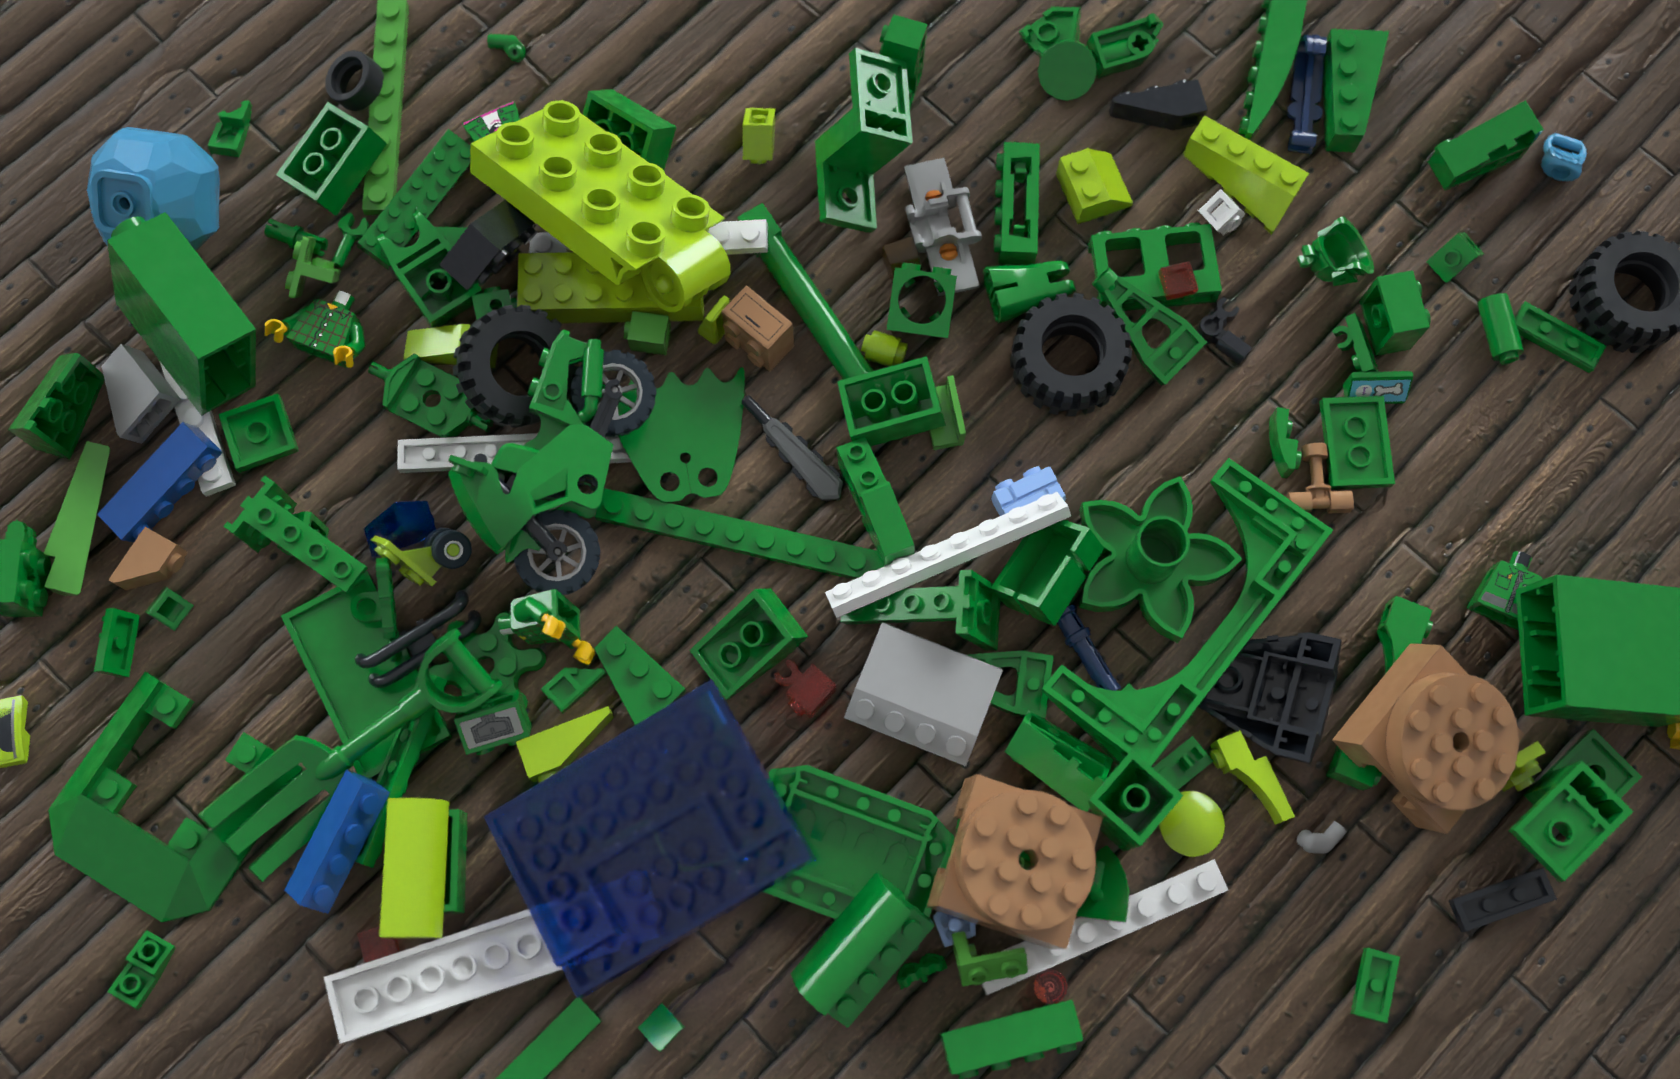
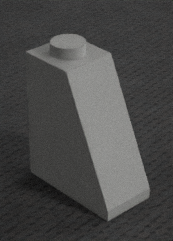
[102,344,181,444]

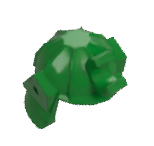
[1297,216,1374,286]

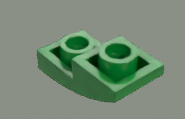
[1269,407,1302,479]
[107,930,176,1011]

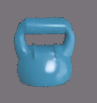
[1541,133,1587,181]

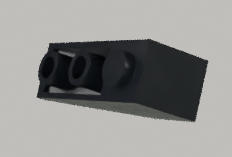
[1109,79,1208,130]

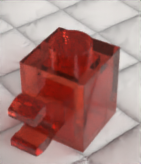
[774,660,837,718]

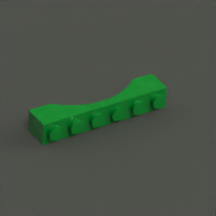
[1326,596,1433,791]

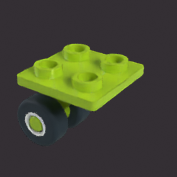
[371,528,472,587]

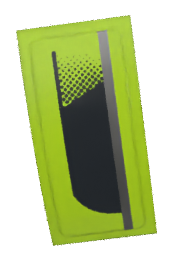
[0,695,30,768]

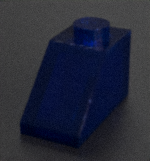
[364,501,436,557]

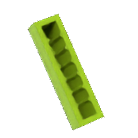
[379,798,449,939]

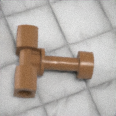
[1286,443,1354,513]

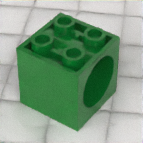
[886,262,957,338]

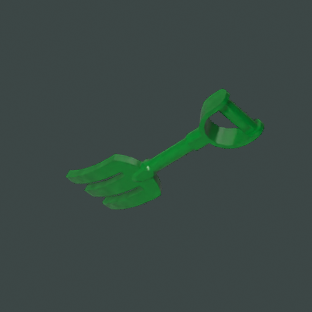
[198,628,503,882]

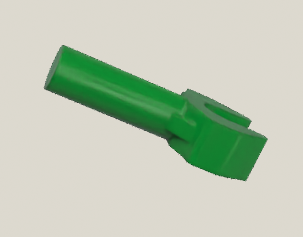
[332,212,370,268]

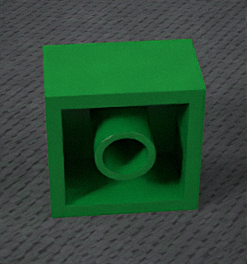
[1359,270,1431,356]

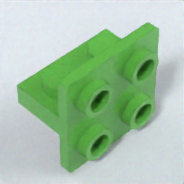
[285,236,341,299]

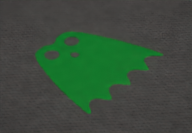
[602,367,745,502]

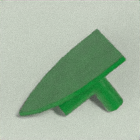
[1076,845,1130,923]

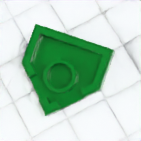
[1019,7,1081,58]

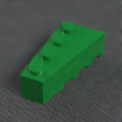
[1323,29,1389,152]

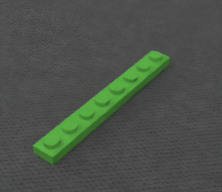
[362,0,409,215]

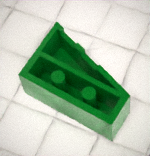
[877,14,928,108]
[1005,710,1114,812]

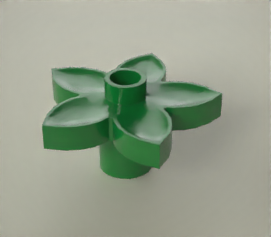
[1079,476,1242,644]

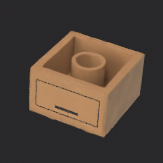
[721,285,794,372]

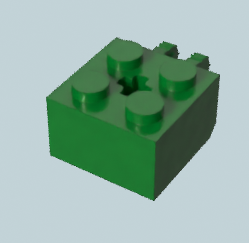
[0,520,52,617]

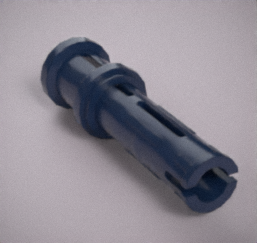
[1057,604,1121,691]

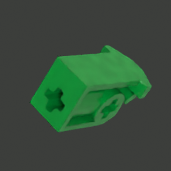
[1086,13,1164,79]

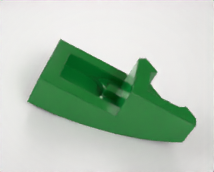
[207,100,252,157]

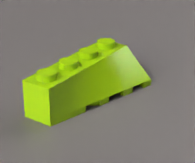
[1183,115,1309,235]

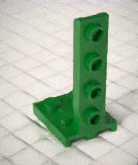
[223,475,368,594]
[840,570,1000,651]

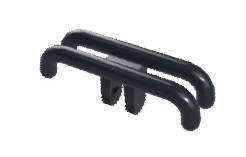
[355,590,482,688]

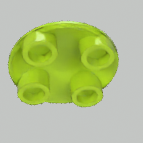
[1158,791,1225,857]

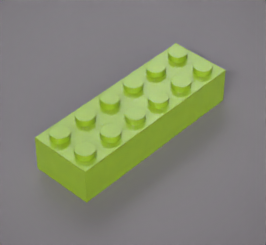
[517,252,704,323]

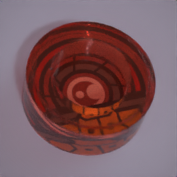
[1033,970,1067,1004]

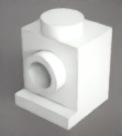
[1198,189,1245,235]

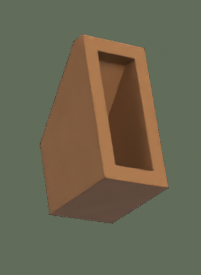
[109,527,188,590]

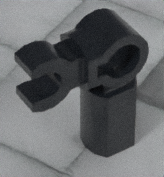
[1196,297,1252,365]

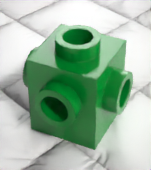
[472,287,517,320]

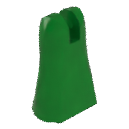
[983,261,1076,324]

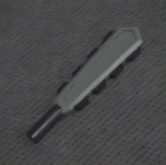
[741,395,843,501]

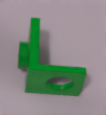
[1427,232,1484,283]

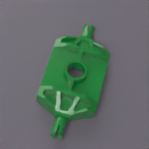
[368,353,494,438]

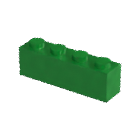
[940,999,1084,1079]

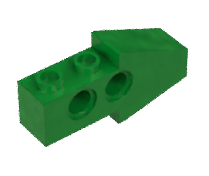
[836,437,915,566]

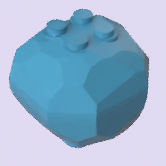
[87,127,220,251]

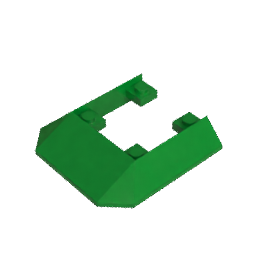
[48,671,304,923]

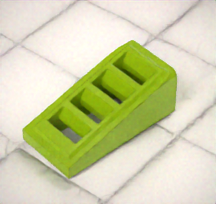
[698,295,730,345]

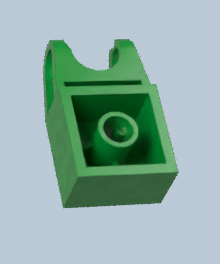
[377,211,483,328]

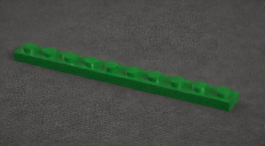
[595,488,885,580]

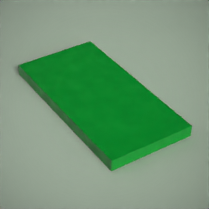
[281,571,452,780]

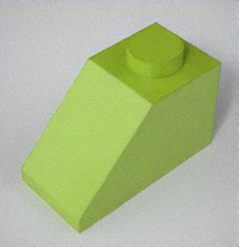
[743,108,775,164]

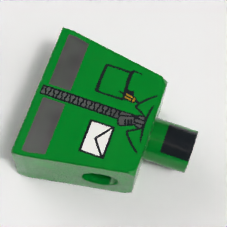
[1467,551,1543,631]

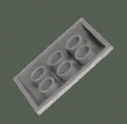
[844,622,1003,766]

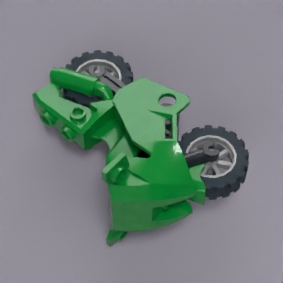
[448,329,657,595]

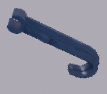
[1286,34,1327,154]

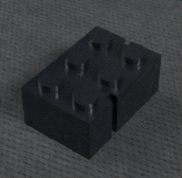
[439,200,537,290]

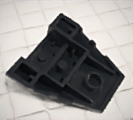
[1198,632,1342,764]

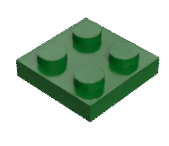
[218,393,299,473]

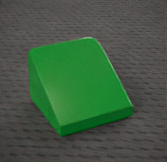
[146,586,194,631]
[638,1003,685,1052]

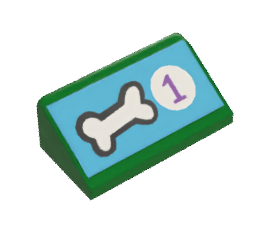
[1343,371,1413,404]

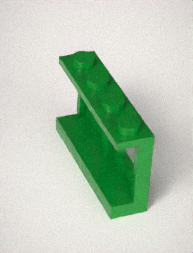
[1087,222,1222,311]

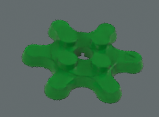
[429,612,546,709]

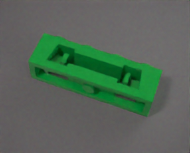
[993,142,1040,265]

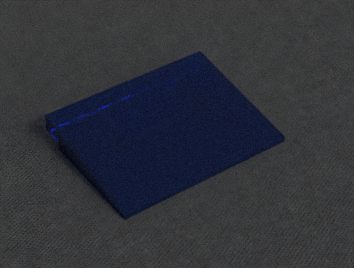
[484,679,817,998]

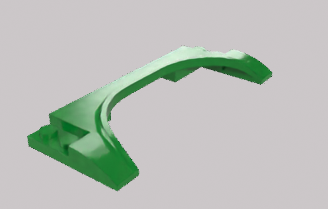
[1041,458,1333,767]

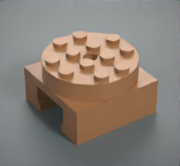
[1332,643,1525,834]
[927,774,1103,949]

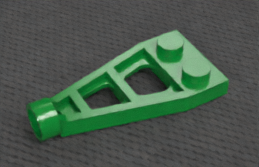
[1092,268,1207,386]
[967,650,1054,719]

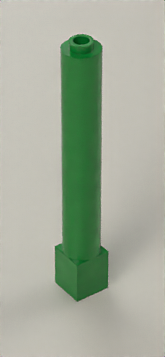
[737,203,873,380]

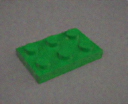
[1319,396,1395,490]

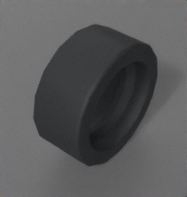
[325,50,384,111]

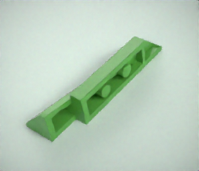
[44,441,110,596]

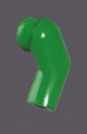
[487,34,526,62]

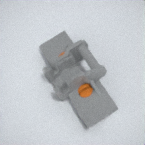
[904,158,982,296]

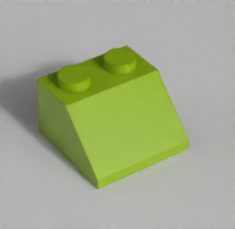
[1056,148,1133,224]

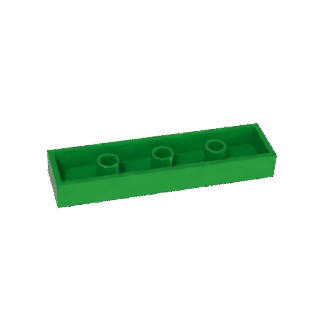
[357,129,471,270]

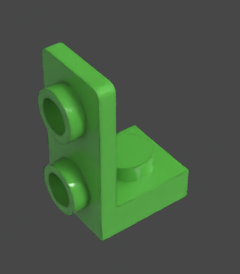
[952,931,1028,987]

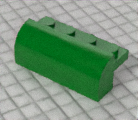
[791,872,935,1028]

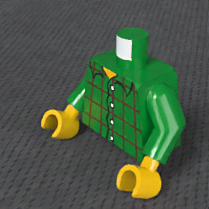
[264,291,366,369]
[498,589,595,665]

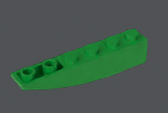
[1238,0,1307,141]

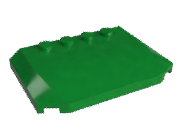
[729,765,955,951]

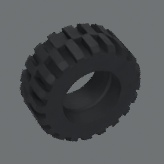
[1569,231,1680,353]
[1010,293,1132,416]
[453,305,579,428]

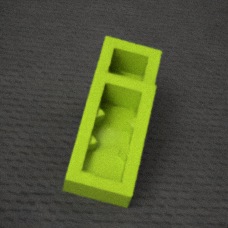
[1210,731,1295,825]

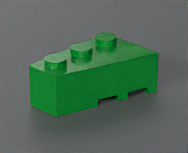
[1428,100,1544,191]

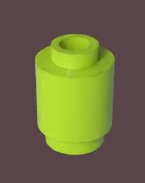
[861,330,908,367]

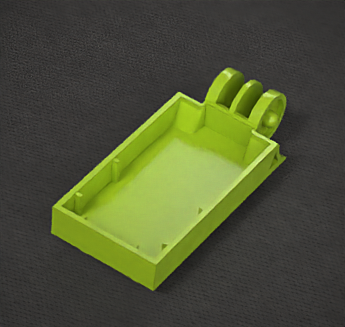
[470,100,730,312]

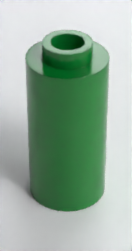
[1477,293,1524,365]

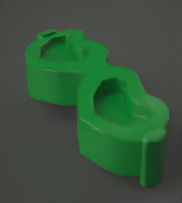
[897,953,948,990]

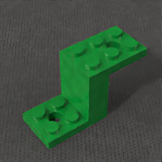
[815,48,913,233]
[1508,729,1642,882]

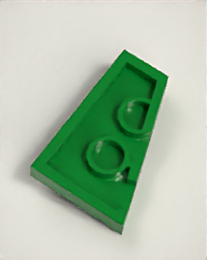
[594,626,686,737]

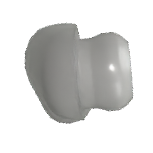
[1297,821,1347,854]

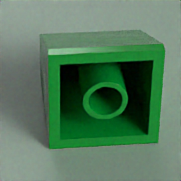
[1088,750,1184,852]

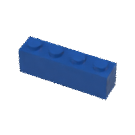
[97,422,223,542]
[284,770,390,914]

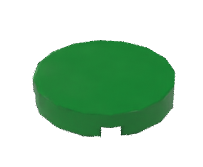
[1038,39,1097,101]

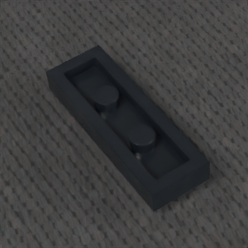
[1448,868,1557,932]

